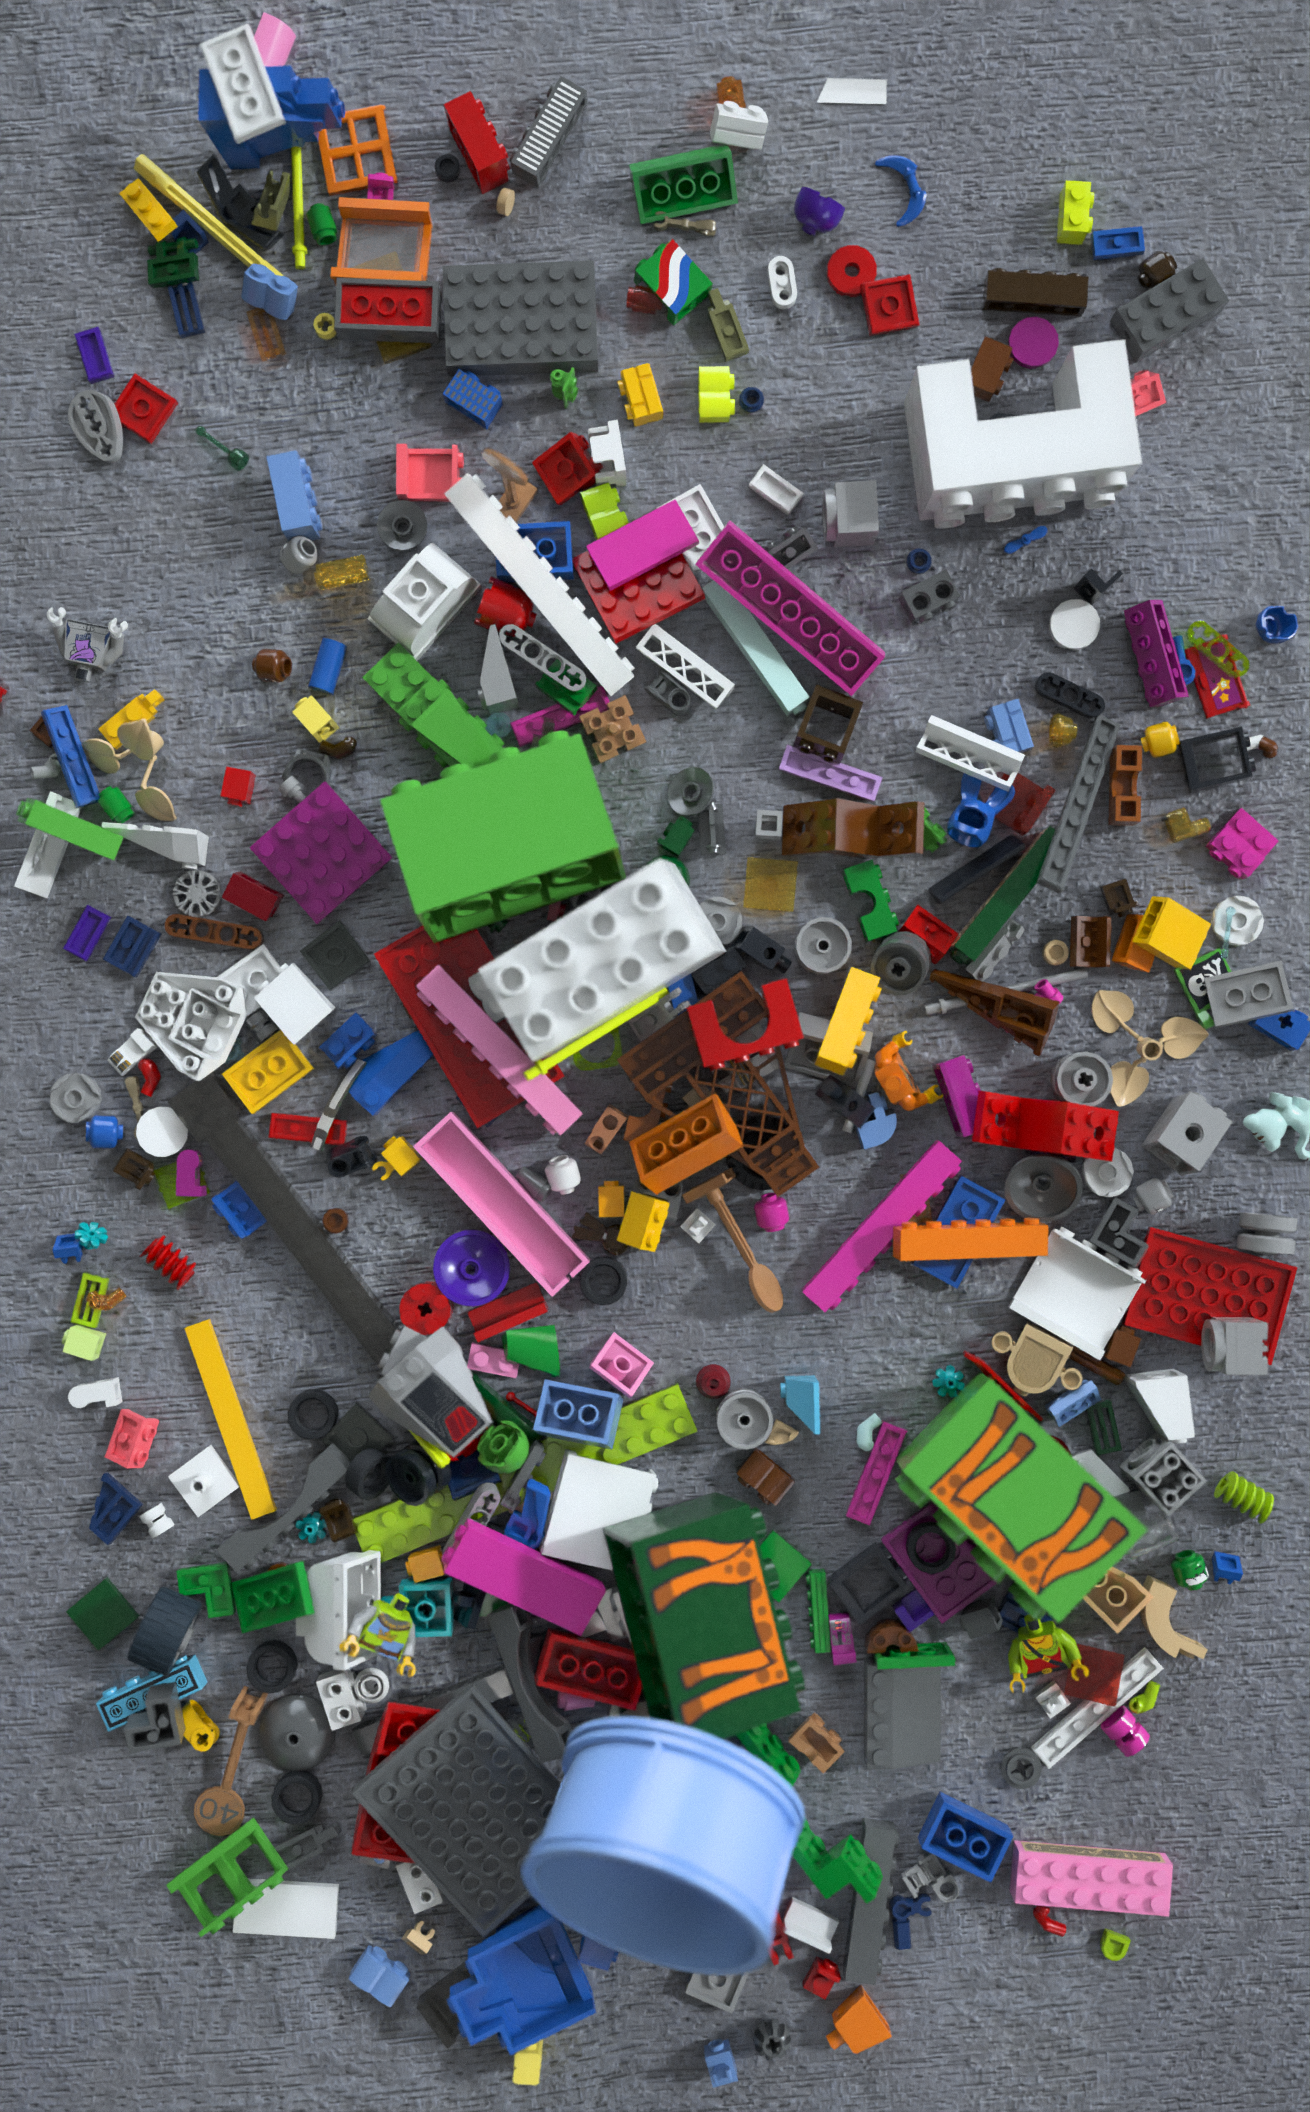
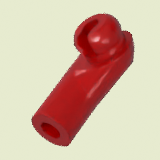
[138,1058,161,1097]
[1033,1905,1067,1937]

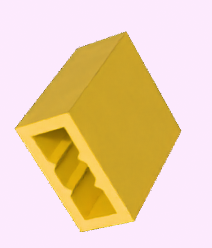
[1132,896,1211,970]

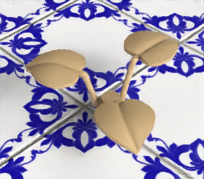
[82,719,177,821]
[1091,990,1209,1107]

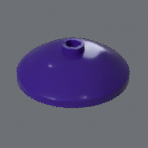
[433,1230,510,1307]

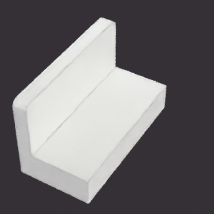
[782,1897,839,1954]

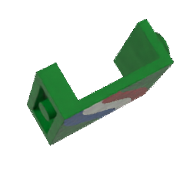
[634,239,713,326]

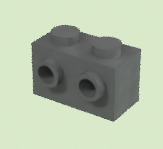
[763,526,818,569]

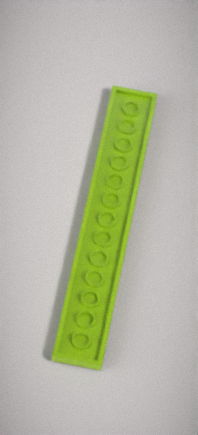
[353,1383,698,1563]

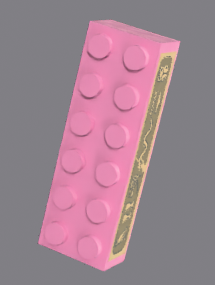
[1010,1840,1173,1916]

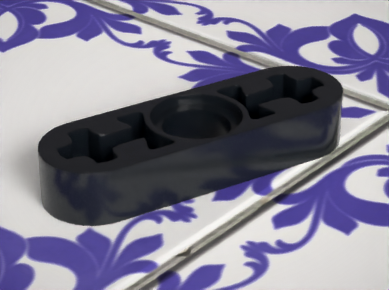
[1035,672,1105,719]

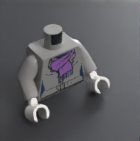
[47,607,128,682]

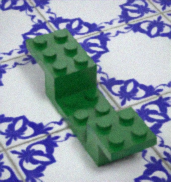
[736,1723,883,1904]

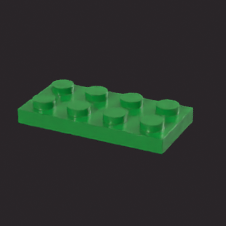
[231,1561,315,1634]

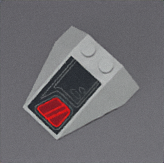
[368,1327,492,1457]

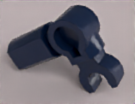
[889,1893,932,1950]

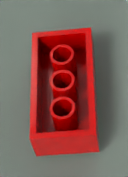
[534,1628,642,1711]

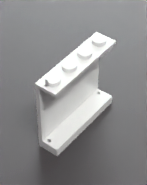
[1008,1226,1146,1360]
[539,1449,658,1571]

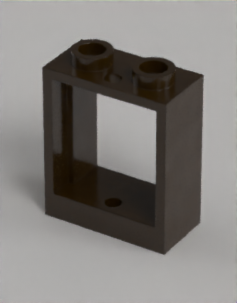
[793,684,863,764]

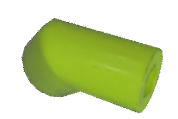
[1129,1681,1160,1714]

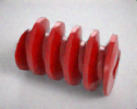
[140,1235,196,1290]

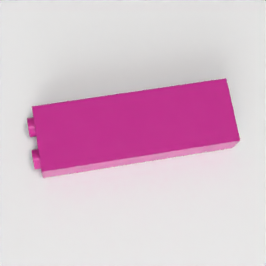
[441,1518,606,1636]

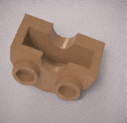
[788,1712,845,1774]

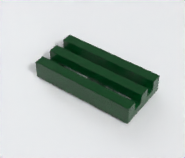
[1086,1399,1122,1456]

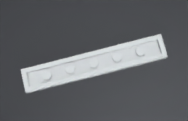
[1031,1647,1164,1769]

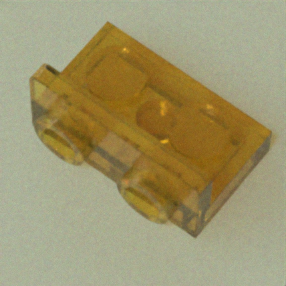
[314,555,370,590]

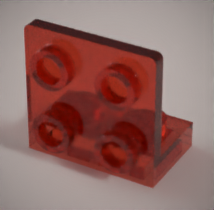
[985,773,1056,836]

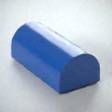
[308,638,347,695]

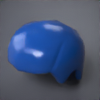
[1255,606,1298,644]

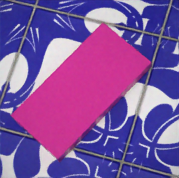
[586,499,699,591]

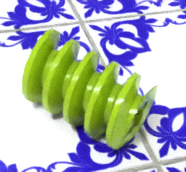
[1214,1471,1274,1524]

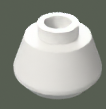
[354,1668,389,1703]

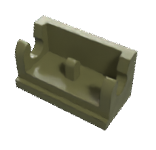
[252,170,290,231]

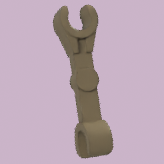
[653,211,716,237]
[125,1076,143,1139]

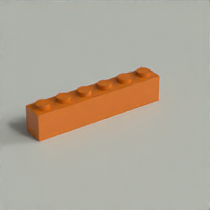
[893,1218,1048,1261]

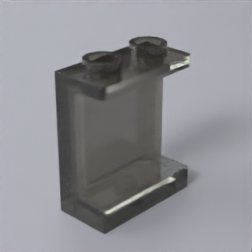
[416,1959,471,2049]

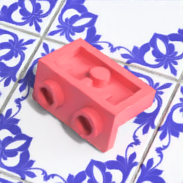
[1130,370,1166,416]
[105,1409,159,1468]

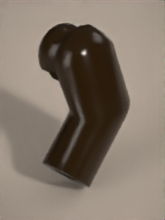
[319,736,357,759]

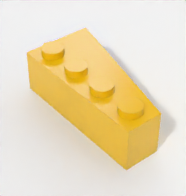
[814,967,882,1076]

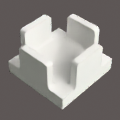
[588,420,626,487]

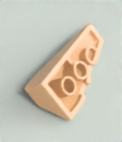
[1083,1567,1153,1634]

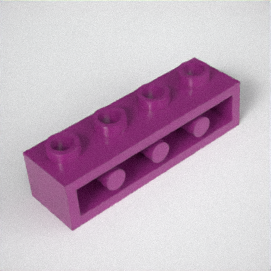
[1124,600,1189,707]

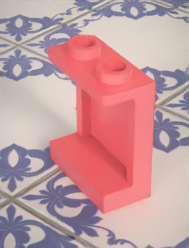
[396,444,464,502]

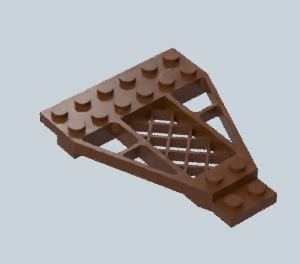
[617,971,820,1197]

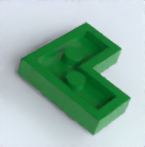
[176,1562,236,1618]

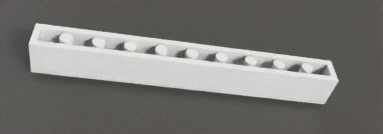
[444,473,635,696]

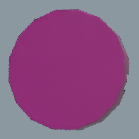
[1008,317,1059,369]

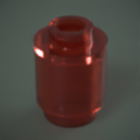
[626,285,663,315]

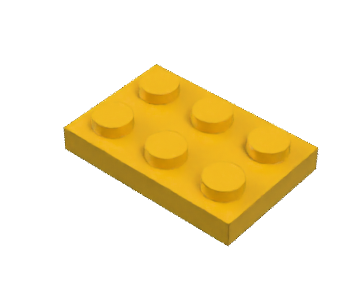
[222,1030,314,1114]

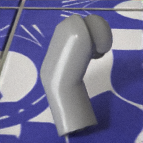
[30,753,62,780]

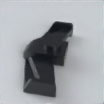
[196,154,284,251]

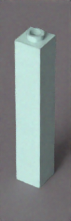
[702,580,810,716]

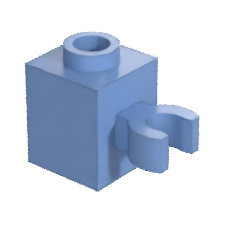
[704,2039,738,2088]

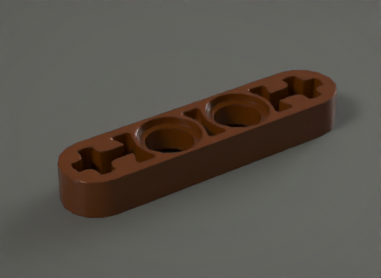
[165,914,264,950]

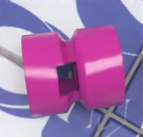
[1101,1706,1150,1757]

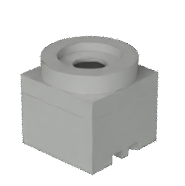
[822,480,879,547]
[1201,1317,1268,1375]

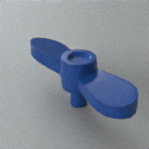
[1004,526,1048,554]

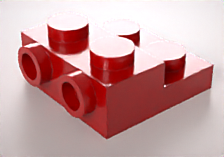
[532,432,603,505]

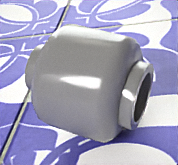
[279,536,318,574]
[1134,1178,1174,1215]

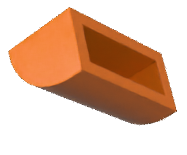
[1111,914,1155,973]

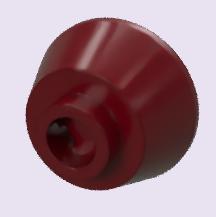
[696,1364,731,1399]

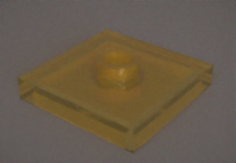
[743,857,798,912]

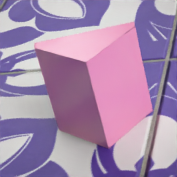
[589,1332,654,1398]

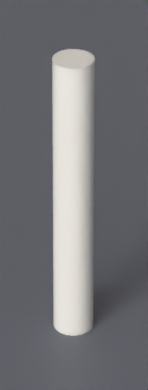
[842,1059,876,1133]

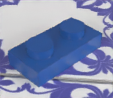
[1091,226,1145,260]

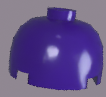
[794,186,845,236]

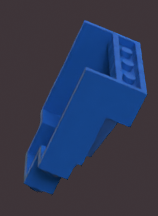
[198,65,345,169]
[447,1904,596,2055]

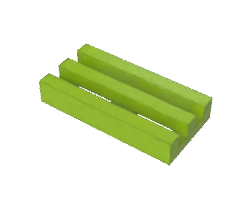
[70,1272,110,1328]

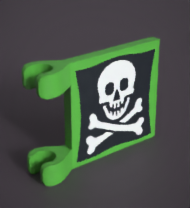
[1173,948,1232,1030]

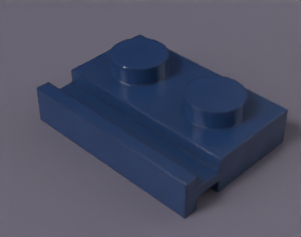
[103,915,162,978]

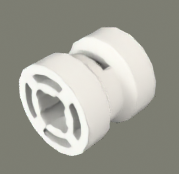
[139,1503,175,1538]

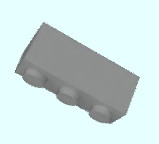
[784,1012,873,1087]

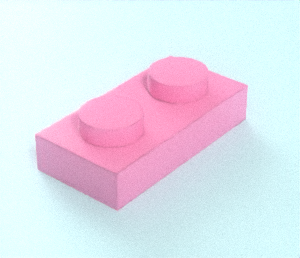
[467,1342,519,1378]

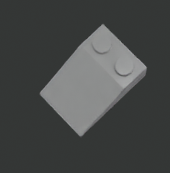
[477,624,520,716]

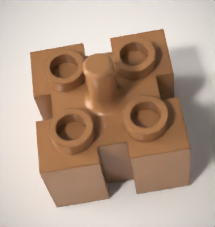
[579,695,646,764]

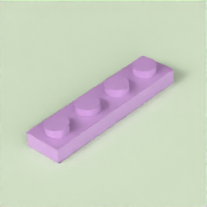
[779,745,883,802]

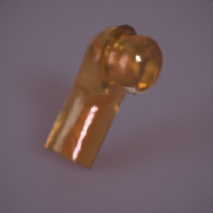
[86,1287,127,1311]

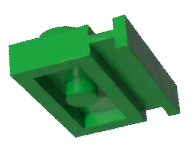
[535,659,598,716]

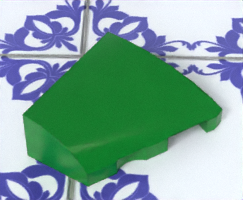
[501,1325,560,1378]

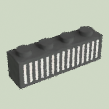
[510,76,588,188]

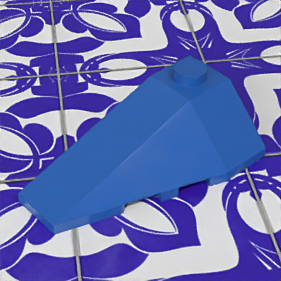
[348,1030,434,1116]

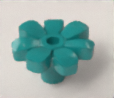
[74,1222,108,1250]
[932,1365,965,1398]
[296,1511,327,1543]

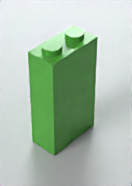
[16,798,124,860]

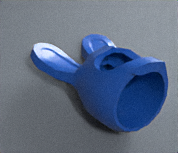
[947,773,1015,848]

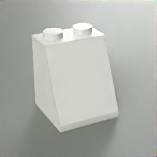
[254,963,335,1045]
[1124,1369,1195,1443]

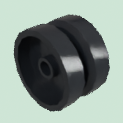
[385,1440,451,1506]

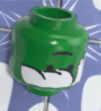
[1171,1550,1209,1591]

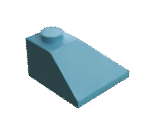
[780,1375,820,1434]

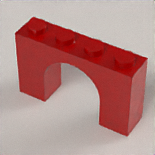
[686,978,804,1071]

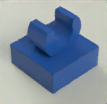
[52,1233,83,1264]
[1211,1551,1243,1584]

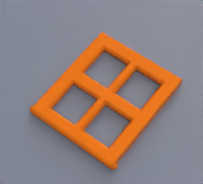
[318,104,398,196]

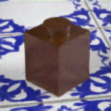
[1103,1325,1141,1367]

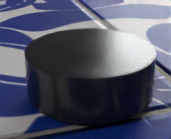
[435,154,460,183]

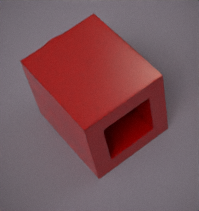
[220,766,256,807]

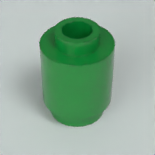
[306,203,337,246]
[97,786,135,824]

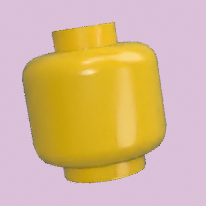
[1141,721,1180,758]

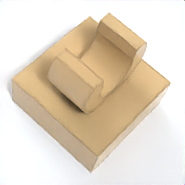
[401,1921,435,1955]

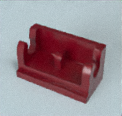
[221,871,285,921]

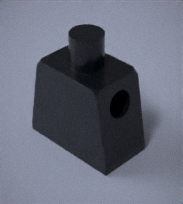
[731,926,792,974]
[815,1074,876,1129]

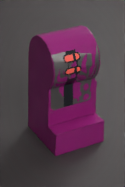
[176,1149,207,1197]
[828,1612,857,1665]

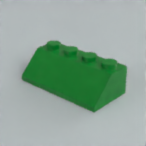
[629,144,738,224]

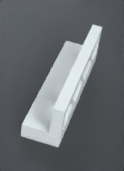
[636,624,735,709]
[915,715,1025,791]
[14,791,82,898]

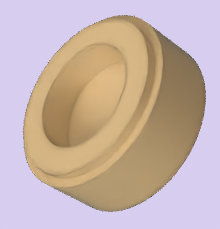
[496,188,515,216]
[1042,940,1069,966]

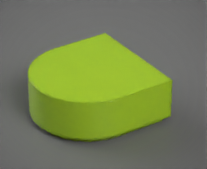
[1100,1928,1131,1961]

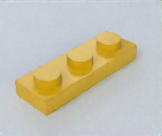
[119,178,178,242]

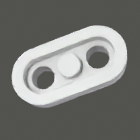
[768,256,797,309]

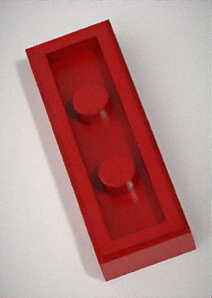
[268,1113,348,1145]

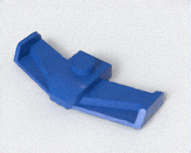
[504,1479,551,1549]

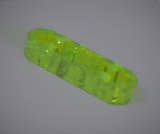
[1186,621,1250,678]

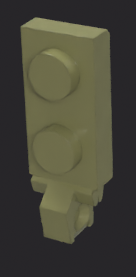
[707,288,750,362]

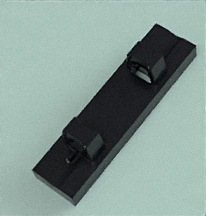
[451,1522,505,1629]

